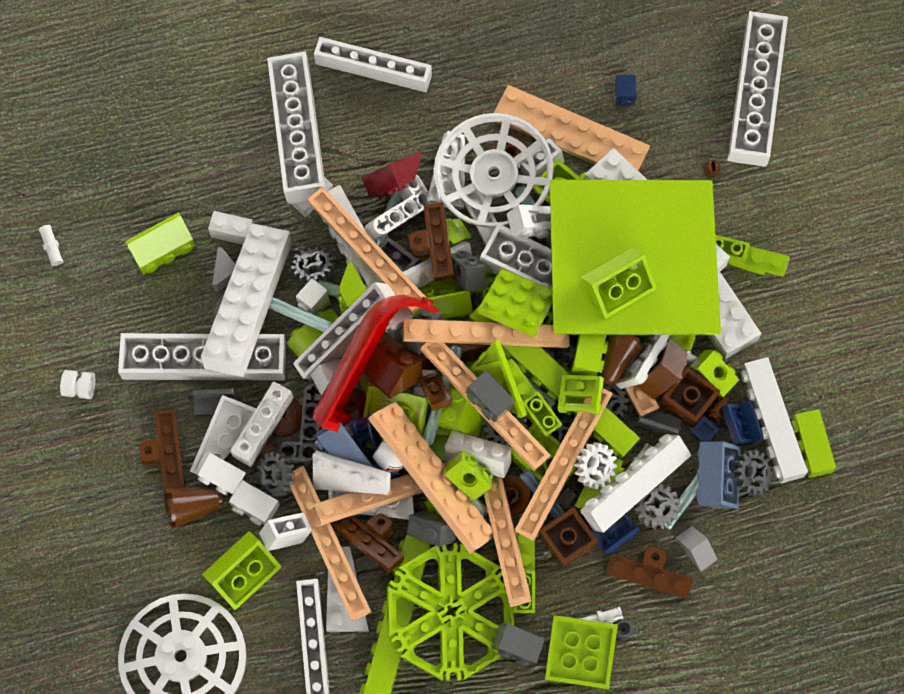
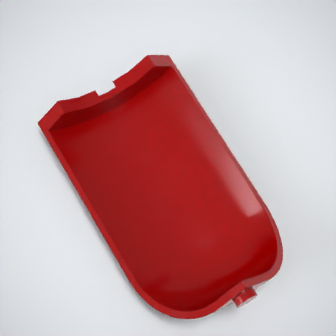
[312,295,439,432]

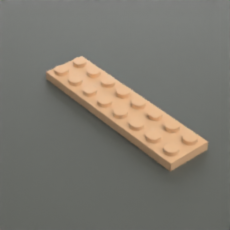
[494,85,650,171]
[368,402,494,554]

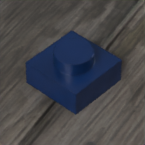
[690,417,720,442]

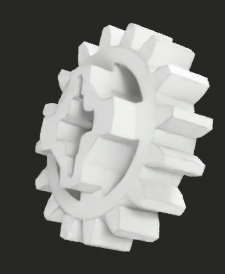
[574,442,617,489]

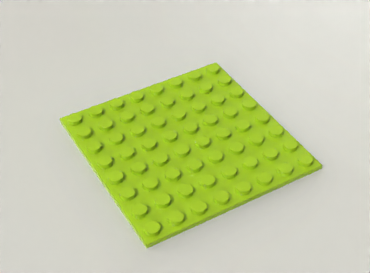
[550,180,721,335]

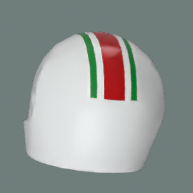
[372,439,404,472]

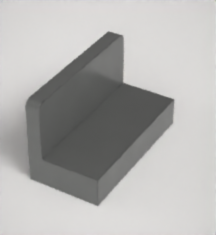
[192,389,236,417]
[636,411,682,436]

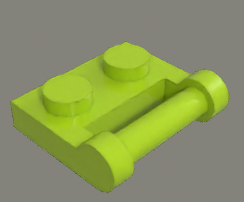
[558,375,604,415]

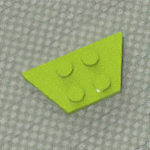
[469,339,527,418]

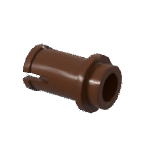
[707,396,731,422]

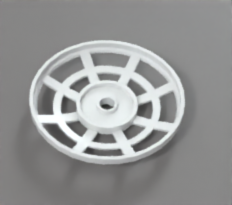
[434,113,553,228]
[118,594,247,694]

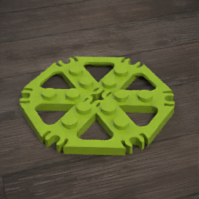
[387,543,514,681]

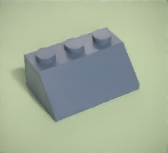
[314,422,373,467]
[696,442,741,509]

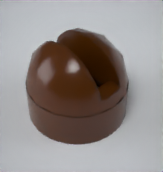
[704,160,720,177]

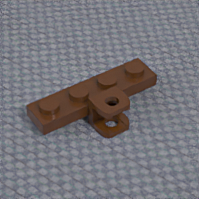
[409,202,455,281]
[139,409,185,492]
[330,513,404,573]
[606,545,693,599]

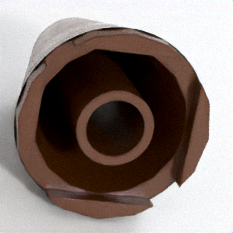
[597,334,646,386]
[164,486,223,528]

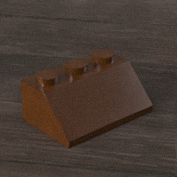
[362,332,423,398]

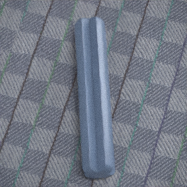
[520,470,566,519]

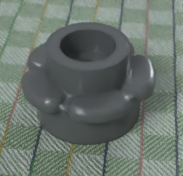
[615,619,634,640]

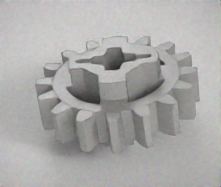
[635,484,681,529]

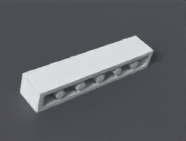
[314,37,432,92]
[293,282,395,380]
[740,357,807,484]
[580,434,691,533]
[296,579,330,694]

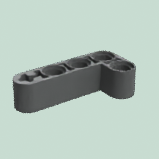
[278,383,322,466]

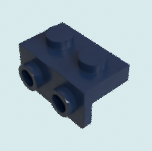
[721,400,763,445]
[590,513,640,554]

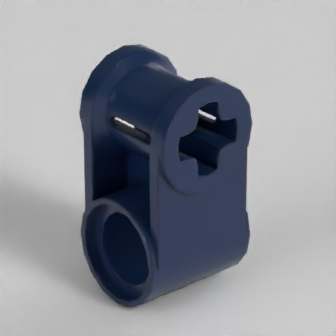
[351,414,381,455]

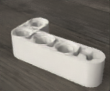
[364,175,430,240]

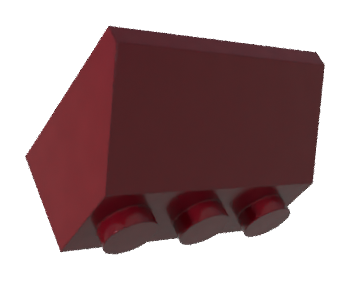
[361,151,422,199]

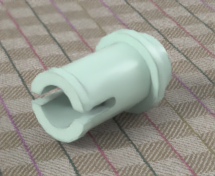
[319,280,340,298]

